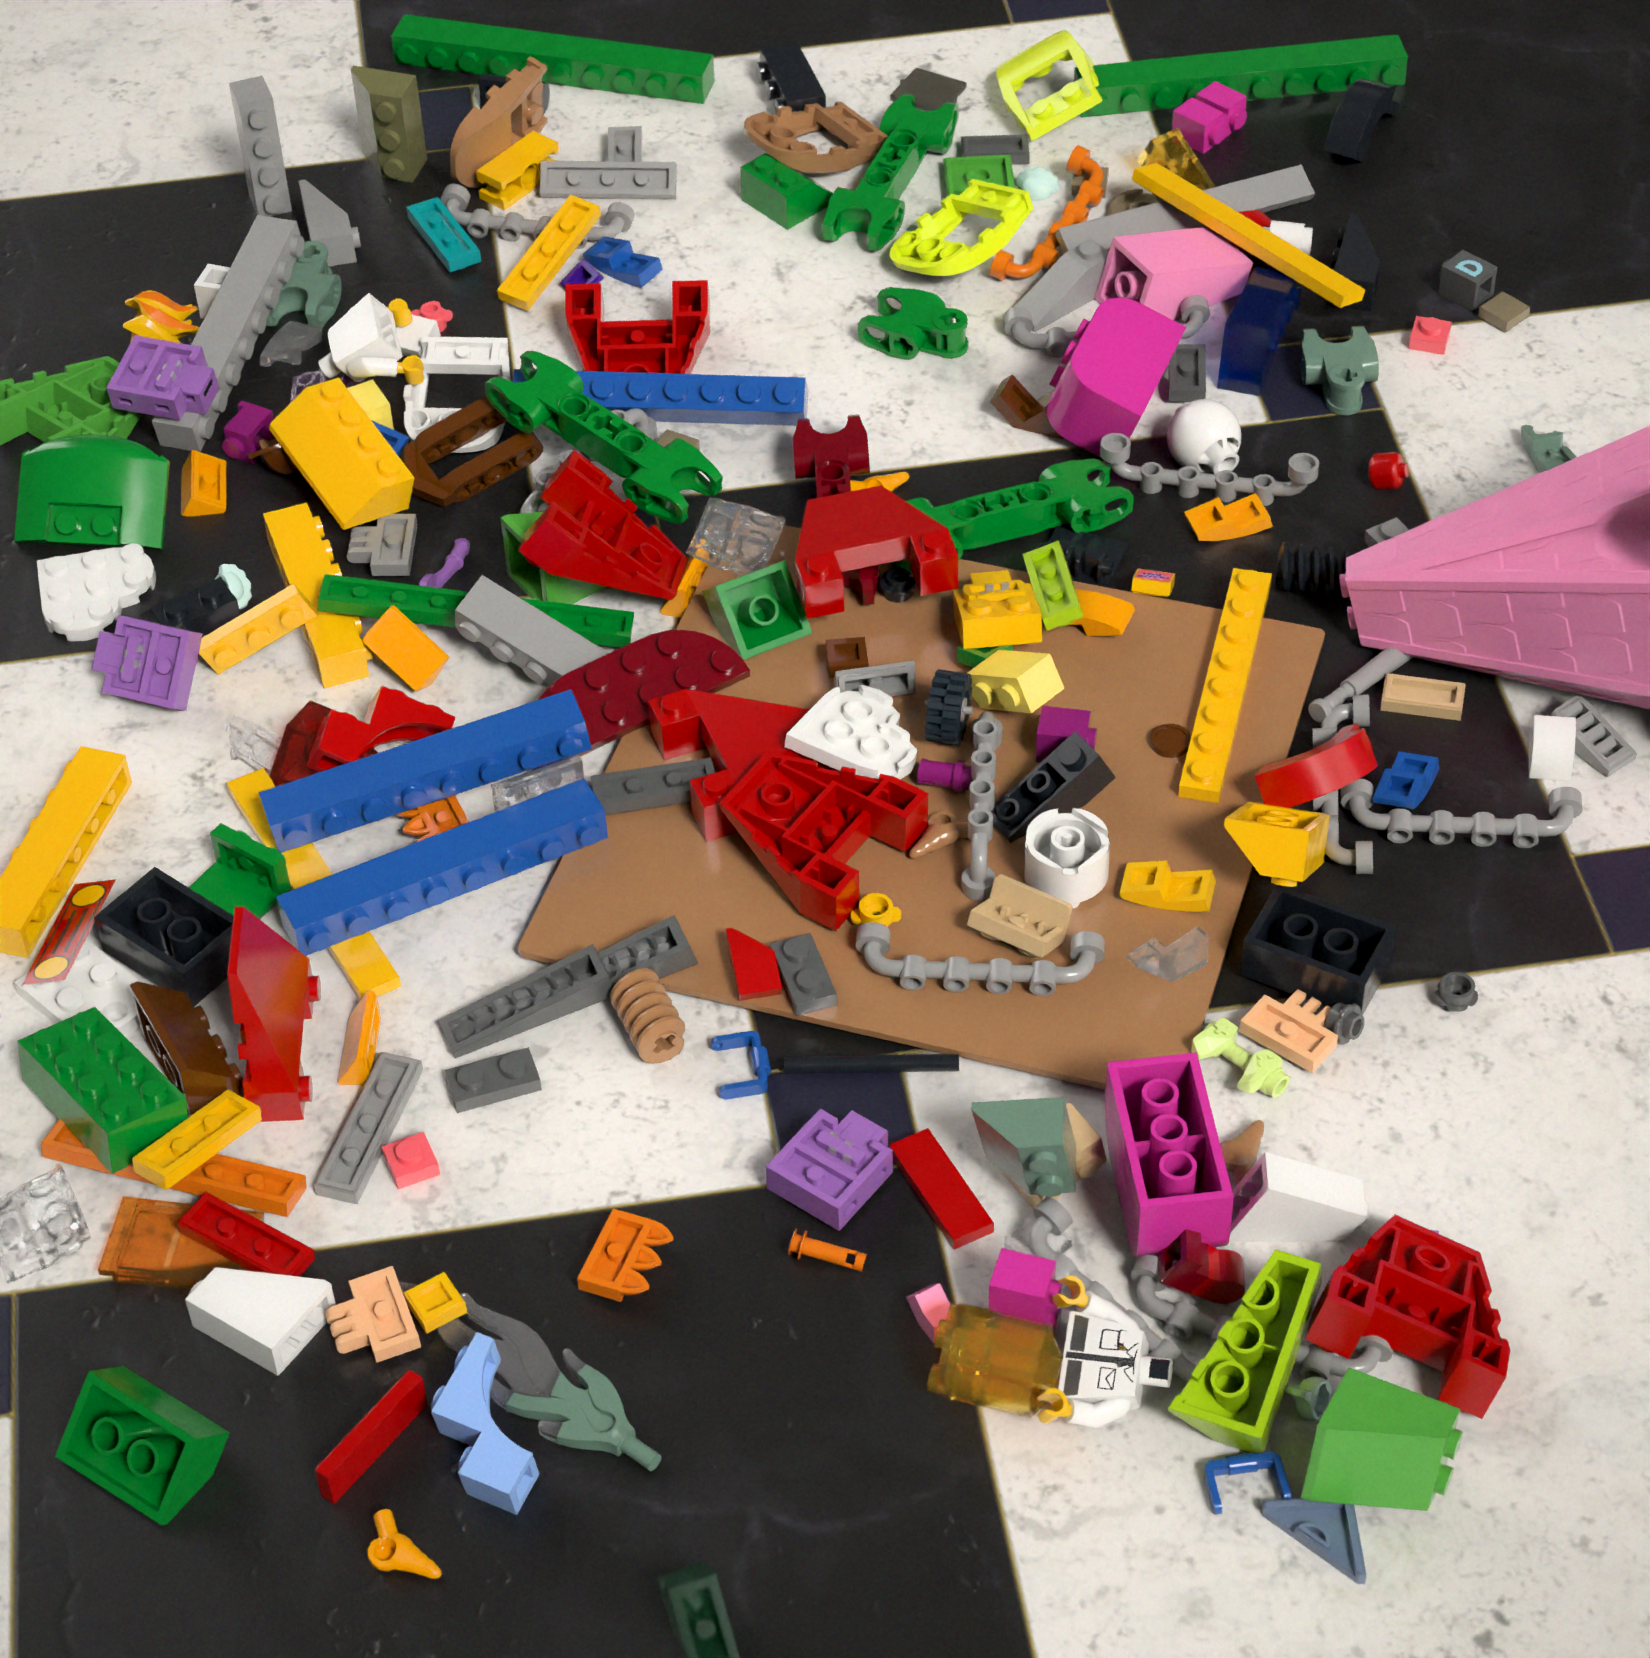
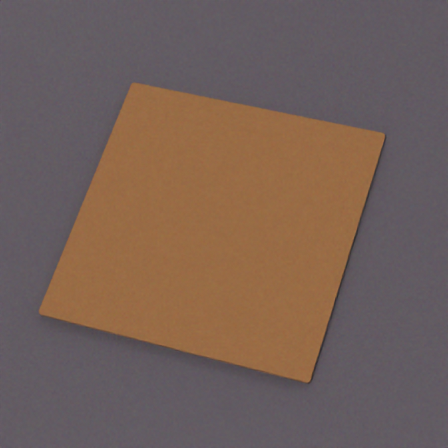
[518,516,1325,1090]

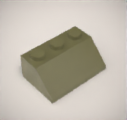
[351,65,427,183]

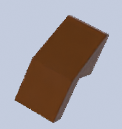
[990,374,1064,440]

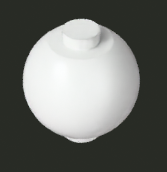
[1167,399,1241,475]

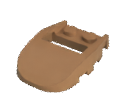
[450,56,548,188]
[744,101,888,173]

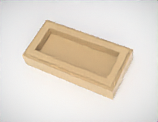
[1380,673,1466,721]

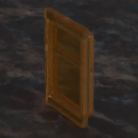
[98,1196,265,1290]

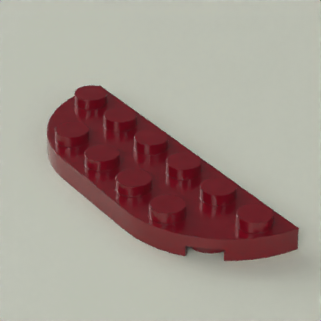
[531,630,750,778]

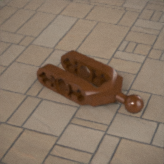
[404,393,544,507]

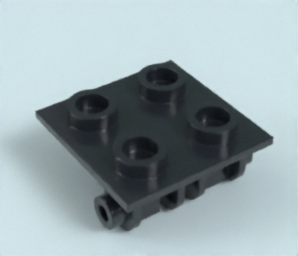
[1038,526,1129,587]

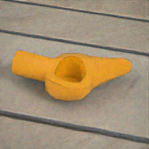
[850,472,909,492]
[368,1509,442,1579]

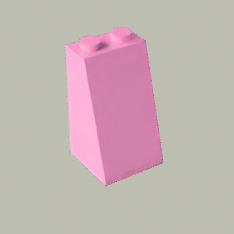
[1095,227,1253,321]

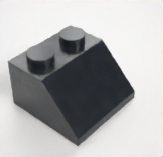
[140,578,240,654]

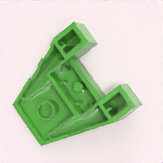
[0,356,143,445]

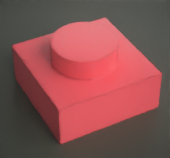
[1409,316,1452,355]
[382,1132,440,1189]

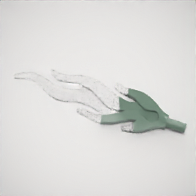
[399,1282,661,1471]

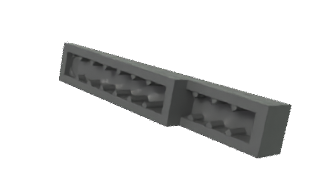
[438,915,699,1059]

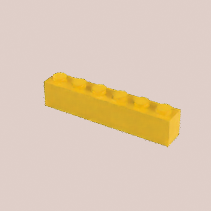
[263,503,373,688]
[0,746,132,958]

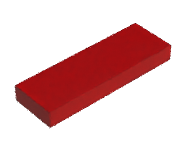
[889,1128,994,1250]
[177,1192,315,1277]
[315,1370,428,1504]

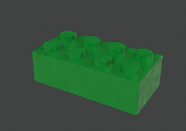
[17,1007,188,1174]

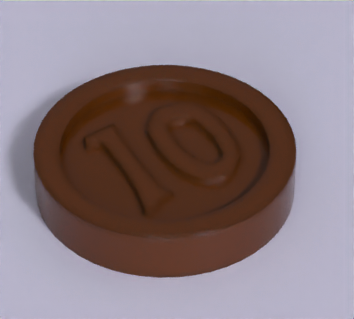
[1150,723,1191,758]

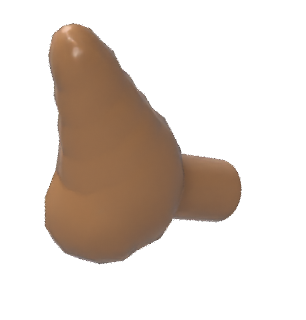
[909,810,968,859]
[1220,1120,1264,1185]

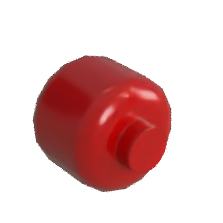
[1368,452,1409,490]

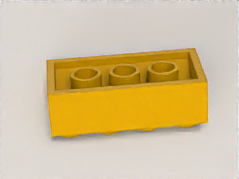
[269,378,414,530]

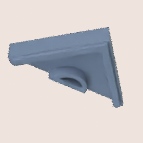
[1261,1498,1367,1584]

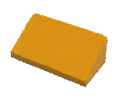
[181,450,226,517]
[660,540,711,618]
[362,605,449,691]
[337,991,381,1085]

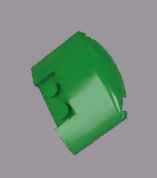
[14,435,170,550]

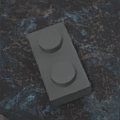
[1169,344,1206,403]
[770,933,837,1016]
[444,1047,542,1113]

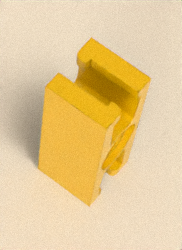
[476,131,559,211]

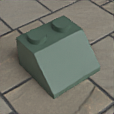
[972,1097,1076,1197]

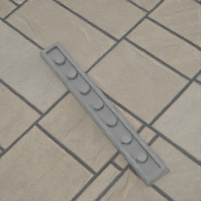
[1055,164,1315,253]

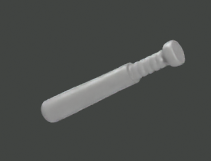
[1308,647,1413,723]

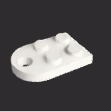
[14,939,140,1037]

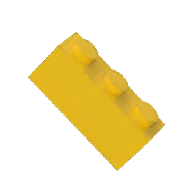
[1224,802,1330,887]

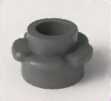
[1435,972,1478,1012]
[1325,1002,1365,1045]

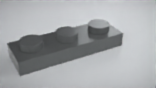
[590,758,715,815]

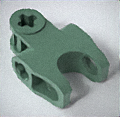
[266,241,342,330]
[1300,326,1379,415]

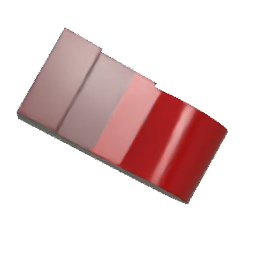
[1159,1229,1245,1304]

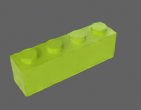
[1168,1249,1321,1454]

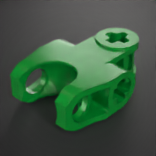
[858,287,969,360]

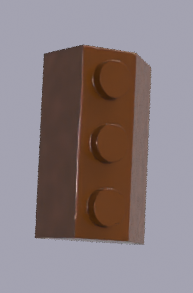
[129,981,243,1118]

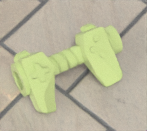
[1191,1017,1290,1098]

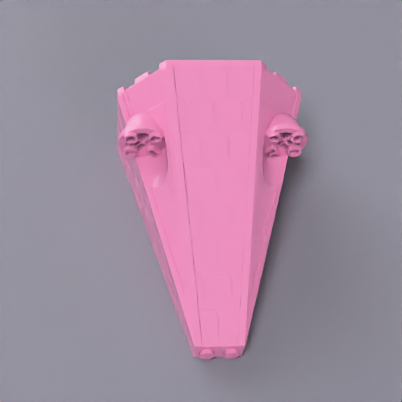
[1339,426,1650,709]

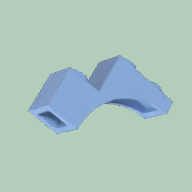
[431,1332,539,1515]

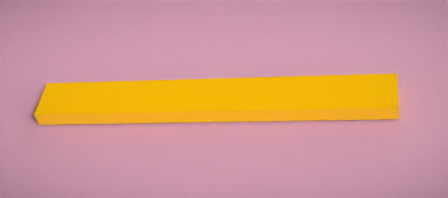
[1131,163,1365,308]
[226,768,401,1000]

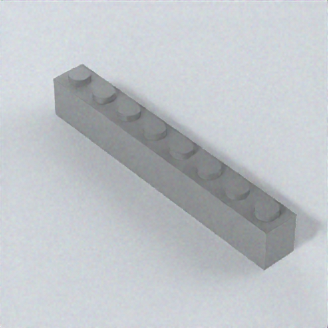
[152,215,304,452]

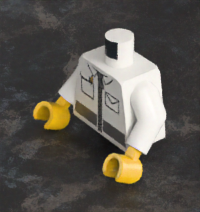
[319,293,424,385]
[1037,1276,1173,1429]

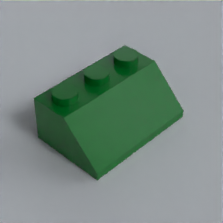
[55,1366,230,1525]

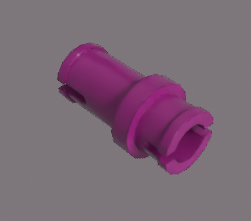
[917,758,974,793]

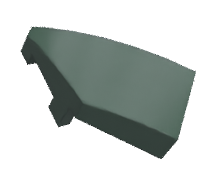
[1521,425,1577,473]

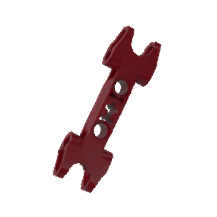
[793,414,879,605]

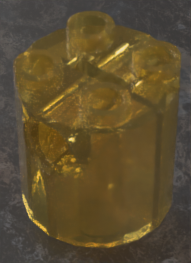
[927,1303,1064,1418]

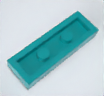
[407,197,481,272]

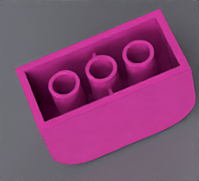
[1046,298,1186,457]
[1105,1052,1234,1256]

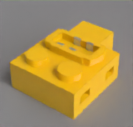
[953,570,1042,649]

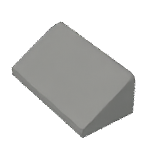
[833,661,916,696]

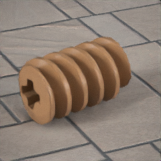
[610,968,685,1064]

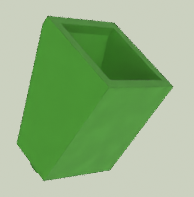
[501,512,607,604]
[1301,1367,1463,1511]

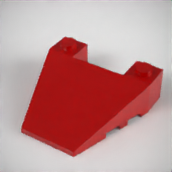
[565,280,710,374]
[518,450,688,600]
[795,486,958,619]
[648,689,838,842]
[720,752,929,931]
[227,906,321,1122]
[1305,1214,1511,1419]

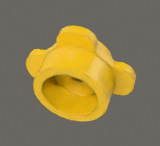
[851,893,901,927]

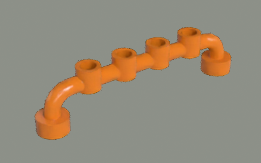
[989,145,1105,281]

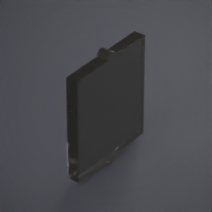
[890,67,966,111]

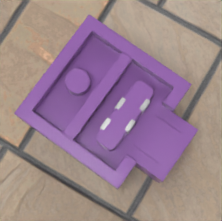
[106,335,219,420]
[92,615,202,710]
[766,1109,893,1231]

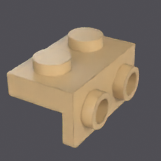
[967,874,1073,958]

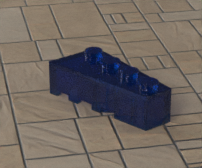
[1217,267,1301,396]

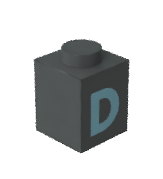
[1438,250,1498,312]

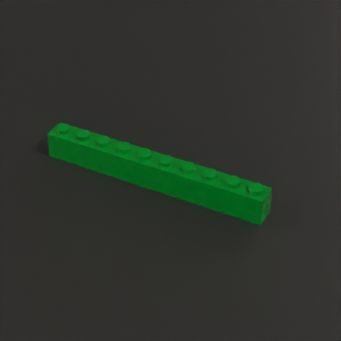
[391,14,715,104]
[1074,34,1408,118]

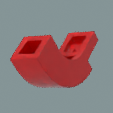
[1254,723,1378,808]

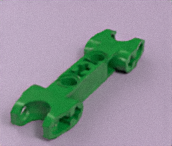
[822,93,959,251]
[485,351,723,524]
[889,459,1134,573]

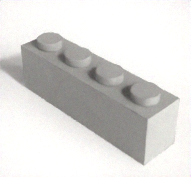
[229,75,292,217]
[455,575,609,685]

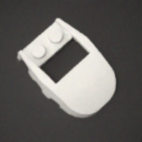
[403,336,510,453]

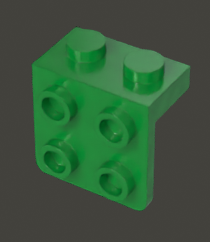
[188,823,291,919]

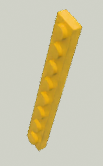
[1178,568,1272,804]

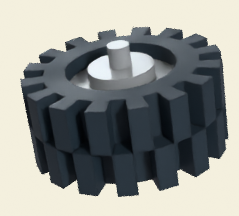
[924,669,973,746]

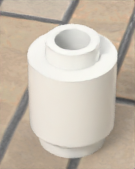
[1263,220,1313,256]

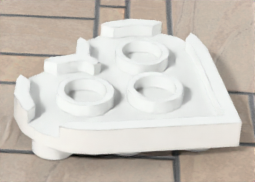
[37,543,156,641]
[784,685,917,780]

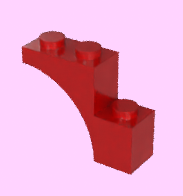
[306,686,456,772]

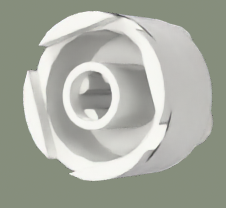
[1024,808,1110,908]

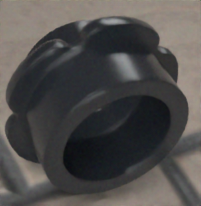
[879,567,917,603]

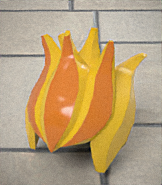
[123,290,200,343]

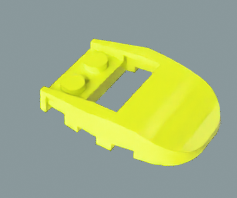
[996,30,1103,141]
[890,179,1034,276]

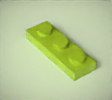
[1022,540,1084,631]

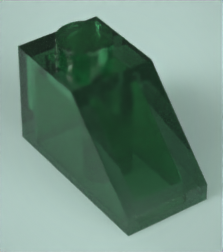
[657,1561,740,1658]

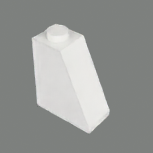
[1229,1152,1368,1242]
[185,1267,336,1376]

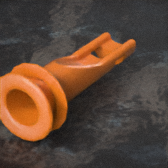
[788,1228,867,1272]

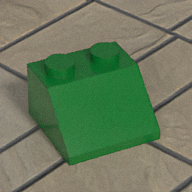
[740,153,833,230]
[702,560,812,660]

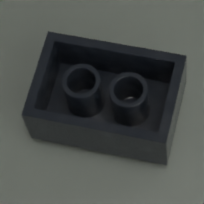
[94,867,234,1007]
[1240,885,1398,1016]

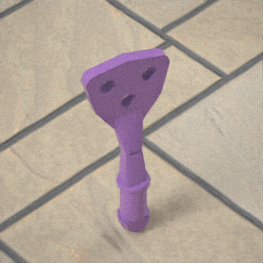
[419,538,470,588]

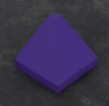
[560,258,605,288]

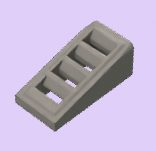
[1551,695,1637,777]

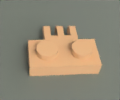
[1239,989,1338,1073]
[325,1266,421,1362]

